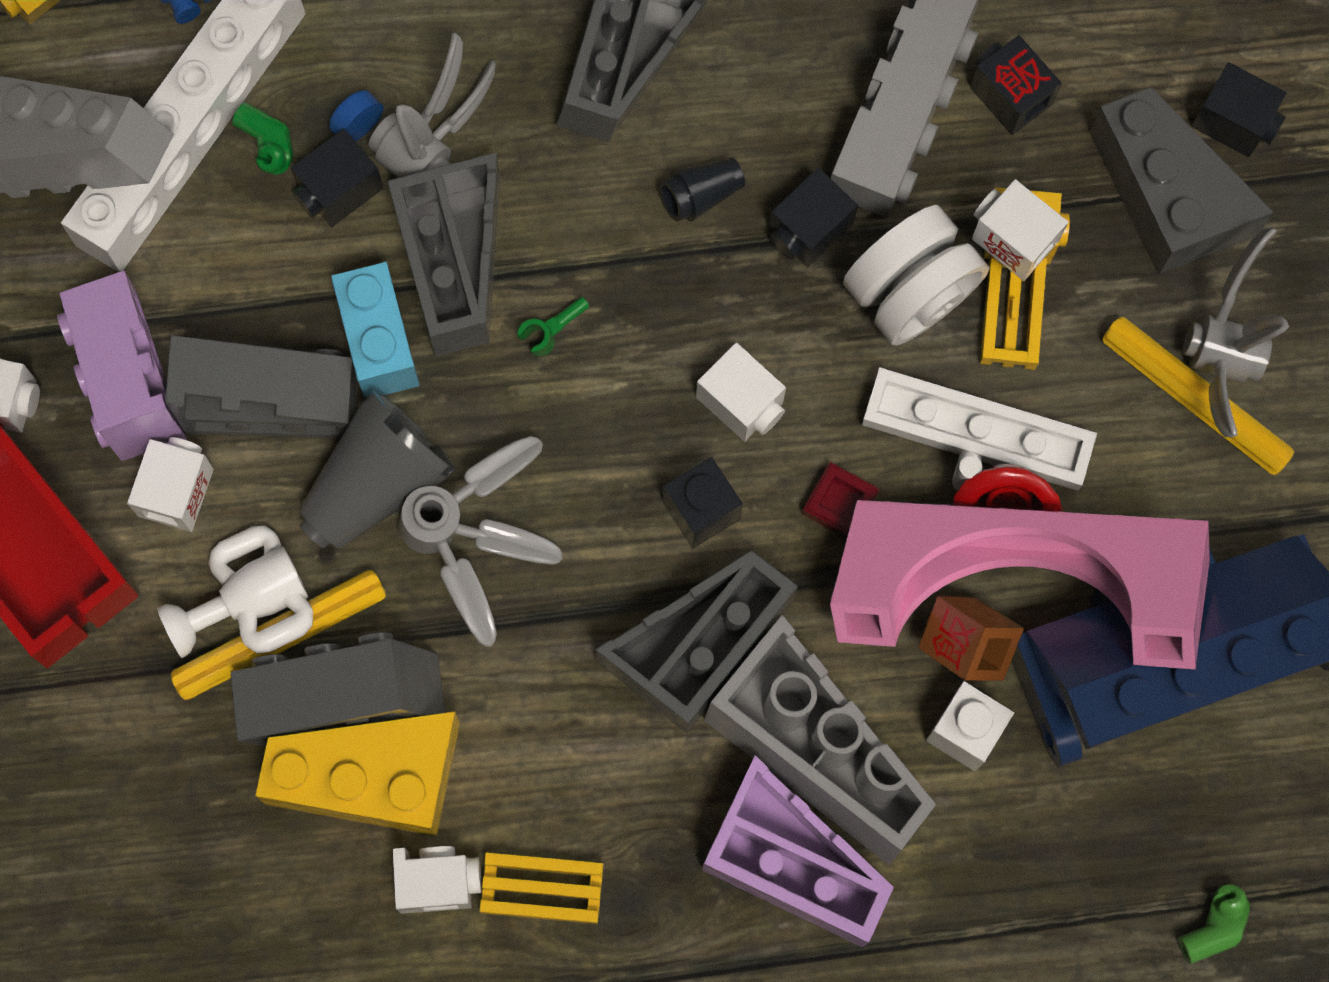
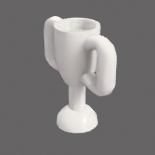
[157,525,313,658]

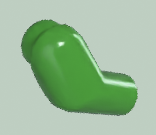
[1178,884,1250,964]

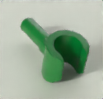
[517,297,590,356]

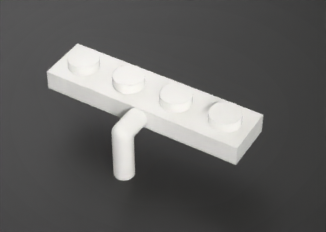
[862,368,1097,491]

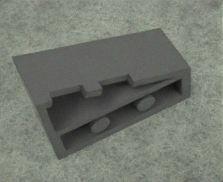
[556,0,707,142]
[1089,87,1274,275]
[388,152,500,357]
[165,335,358,438]
[596,551,798,733]
[231,633,445,747]

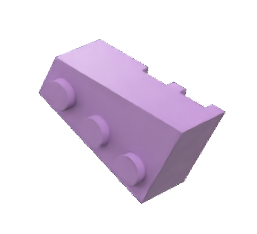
[57,271,186,461]
[702,756,894,947]

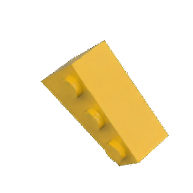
[255,712,460,836]

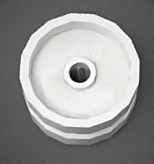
[843,205,990,346]

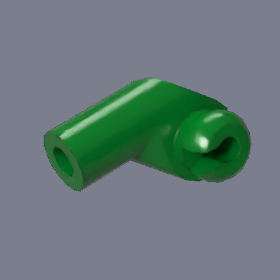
[232,102,294,175]

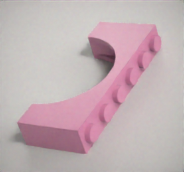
[830,500,1210,669]

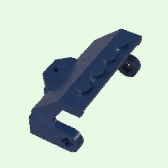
[1012,534,1329,767]

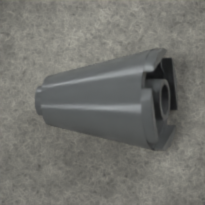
[299,390,456,549]

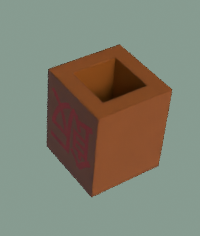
[918,596,1024,681]

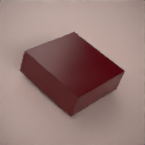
[802,462,880,539]

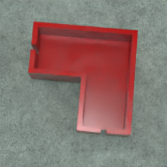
[0,424,139,669]

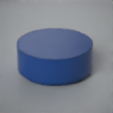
[329,90,384,142]

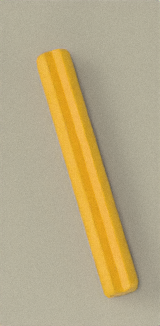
[1102,316,1294,475]
[170,570,386,700]

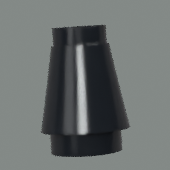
[659,157,745,222]

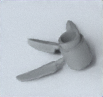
[368,33,496,178]
[1183,227,1289,438]
[399,436,563,647]

